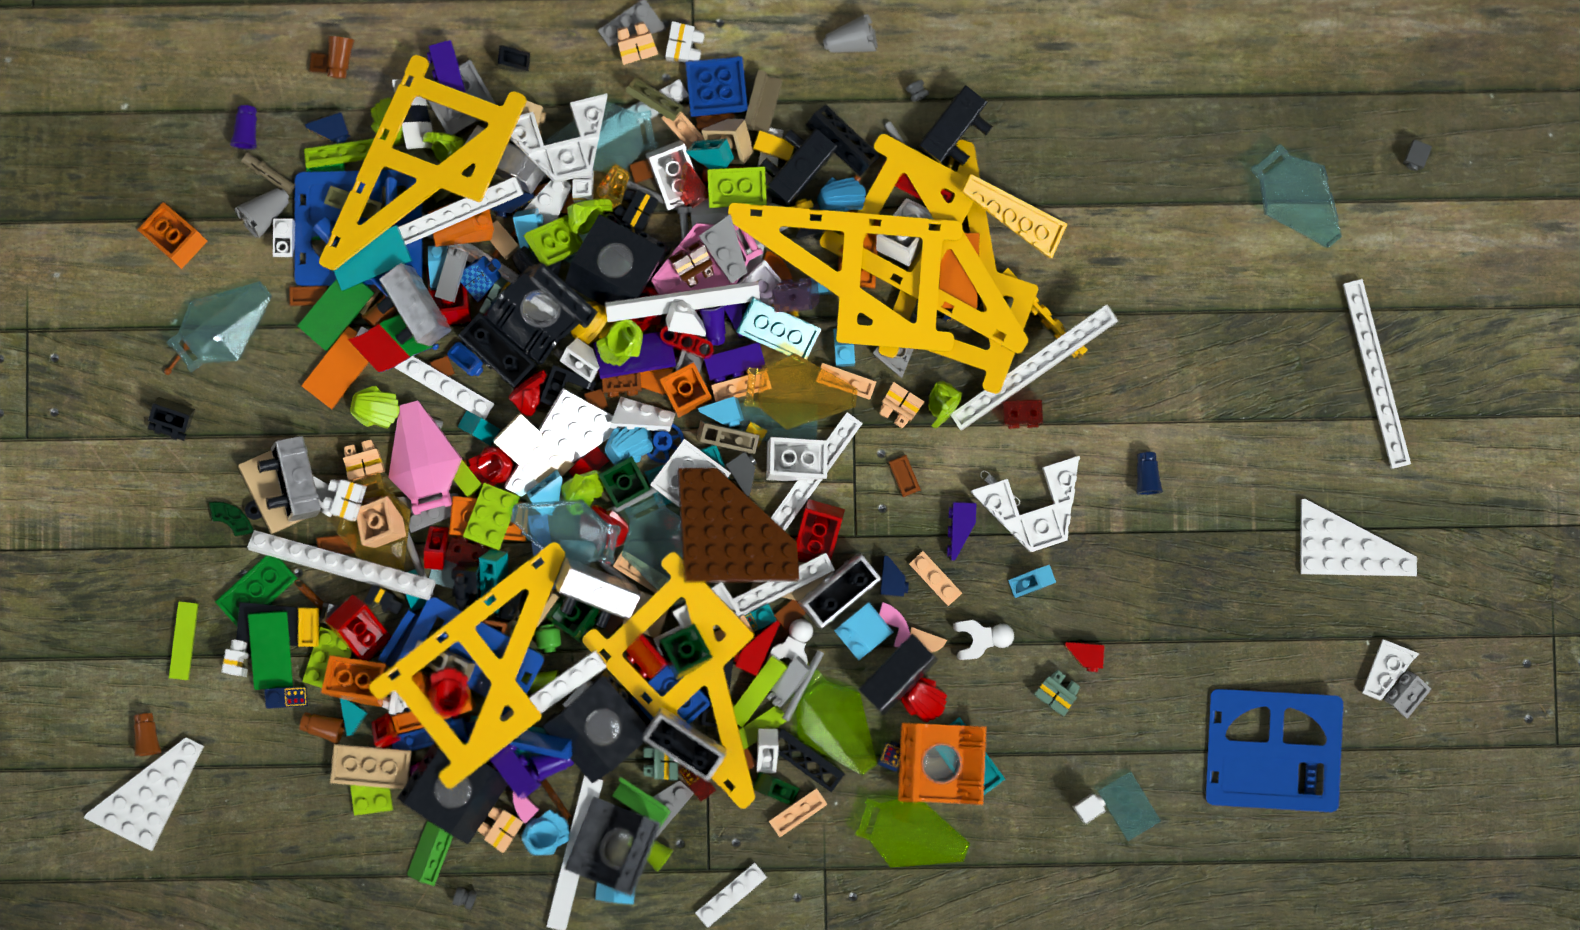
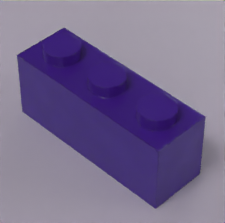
[427,40,466,93]
[704,342,765,383]
[490,744,541,799]

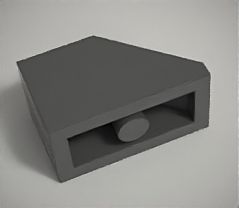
[726,452,756,497]

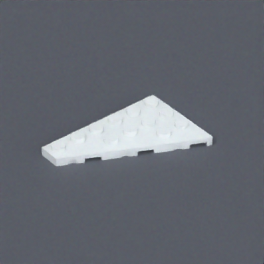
[504,388,624,497]
[1300,499,1417,576]
[84,737,204,851]

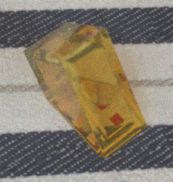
[594,164,630,209]

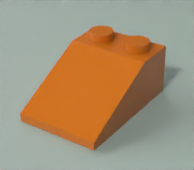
[137,202,207,269]
[428,203,494,247]
[321,655,389,707]

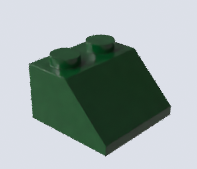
[598,456,650,508]
[546,594,601,643]
[659,624,713,680]

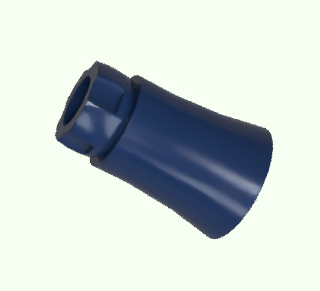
[1136,452,1163,495]

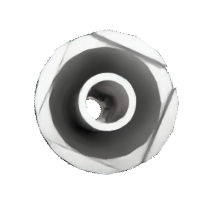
[823,14,877,53]
[235,188,289,238]

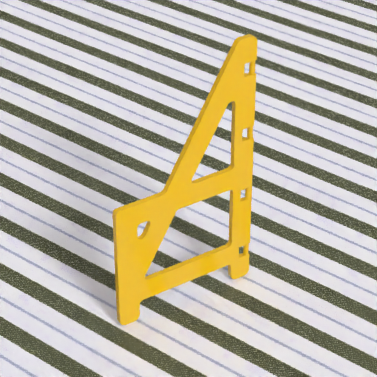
[319,55,527,270]
[819,134,1028,354]
[878,140,1038,394]
[728,203,962,351]
[369,542,565,788]
[582,552,755,809]

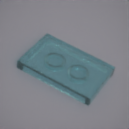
[1098,771,1161,841]

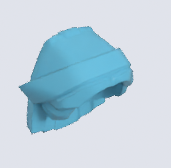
[605,427,653,465]
[521,810,570,855]

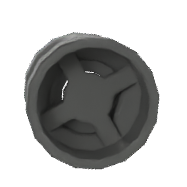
[453,886,477,910]

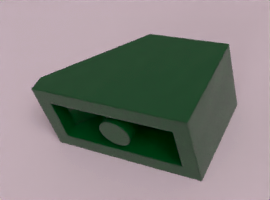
[753,771,800,806]

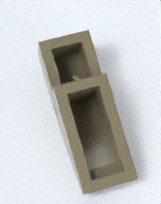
[415,640,476,681]

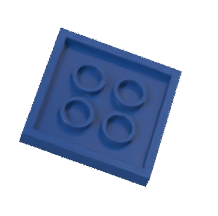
[686,56,748,117]
[631,665,712,724]

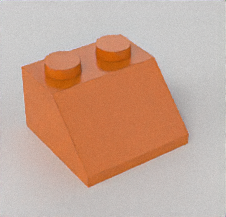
[660,362,712,418]

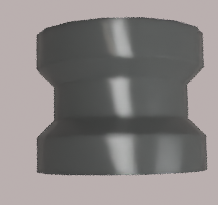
[906,80,929,102]

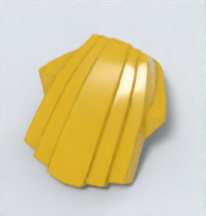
[571,301,616,346]

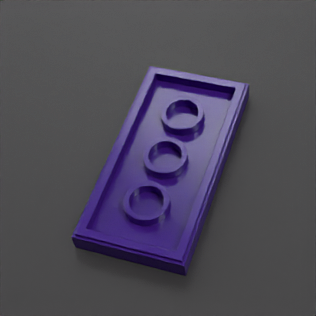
[594,331,676,379]

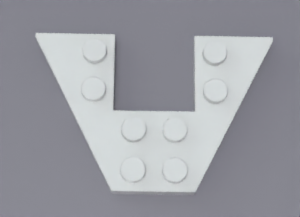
[510,94,607,183]
[971,456,1080,552]

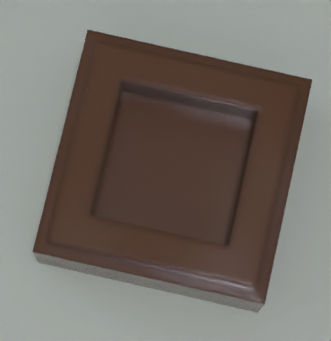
[309,52,328,74]

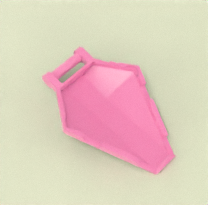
[651,223,763,295]
[388,401,462,515]

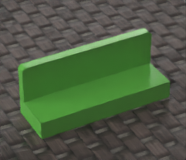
[612,777,671,828]
[407,821,453,886]

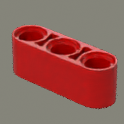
[660,326,714,359]

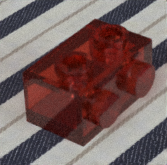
[1002,400,1043,429]
[444,536,489,564]

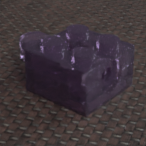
[772,277,820,313]

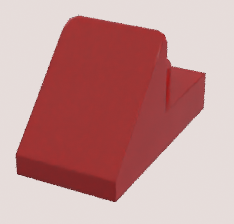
[568,446,610,477]
[371,713,401,748]

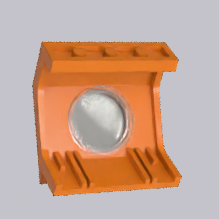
[898,723,986,805]

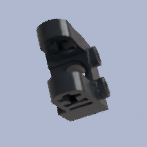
[539,365,596,407]

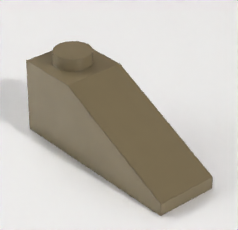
[696,420,760,454]

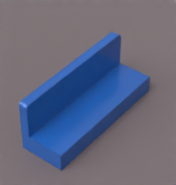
[378,610,419,667]
[509,731,572,760]

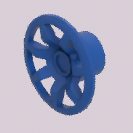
[647,424,684,463]

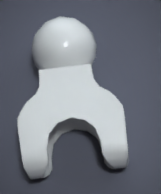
[767,619,813,664]
[953,620,1014,660]

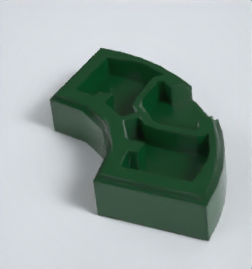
[209,502,254,537]

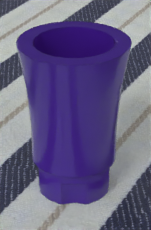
[230,105,257,149]
[699,306,726,345]
[529,755,574,782]

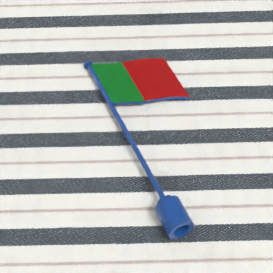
[313,217,439,373]

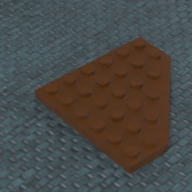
[677,468,799,583]

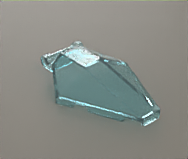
[544,101,658,175]
[1250,144,1342,248]
[166,281,273,373]
[622,493,686,606]
[510,499,621,567]

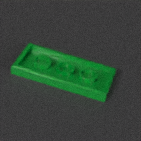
[298,278,375,351]
[215,555,299,626]
[248,611,293,690]

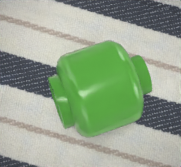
[535,624,561,653]

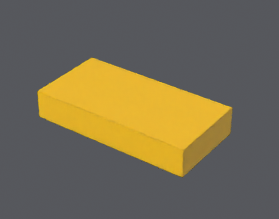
[753,131,794,161]
[298,608,319,647]

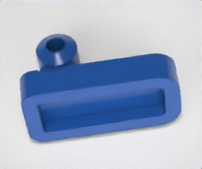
[447,342,484,376]

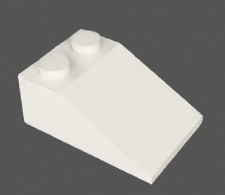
[646,140,704,210]
[876,198,935,266]
[766,437,828,481]

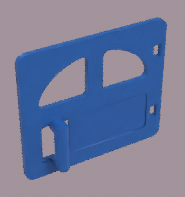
[295,170,422,286]
[384,597,544,743]
[1206,689,1343,812]

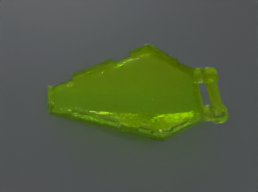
[791,669,878,776]
[855,798,970,868]

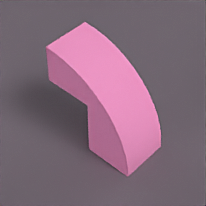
[879,602,910,648]
[513,791,540,824]

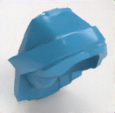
[817,178,866,212]

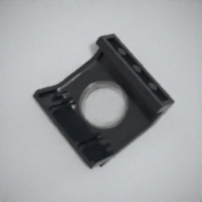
[565,213,671,307]
[484,262,598,365]
[543,670,651,784]
[397,741,508,845]
[564,797,661,897]

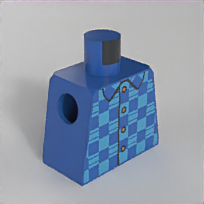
[461,256,501,302]

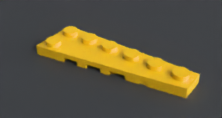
[960,174,1067,258]
[1002,268,1087,359]

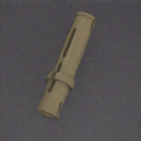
[241,152,295,194]

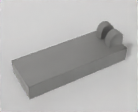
[435,247,469,302]
[767,656,812,708]

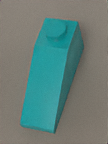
[479,549,508,614]

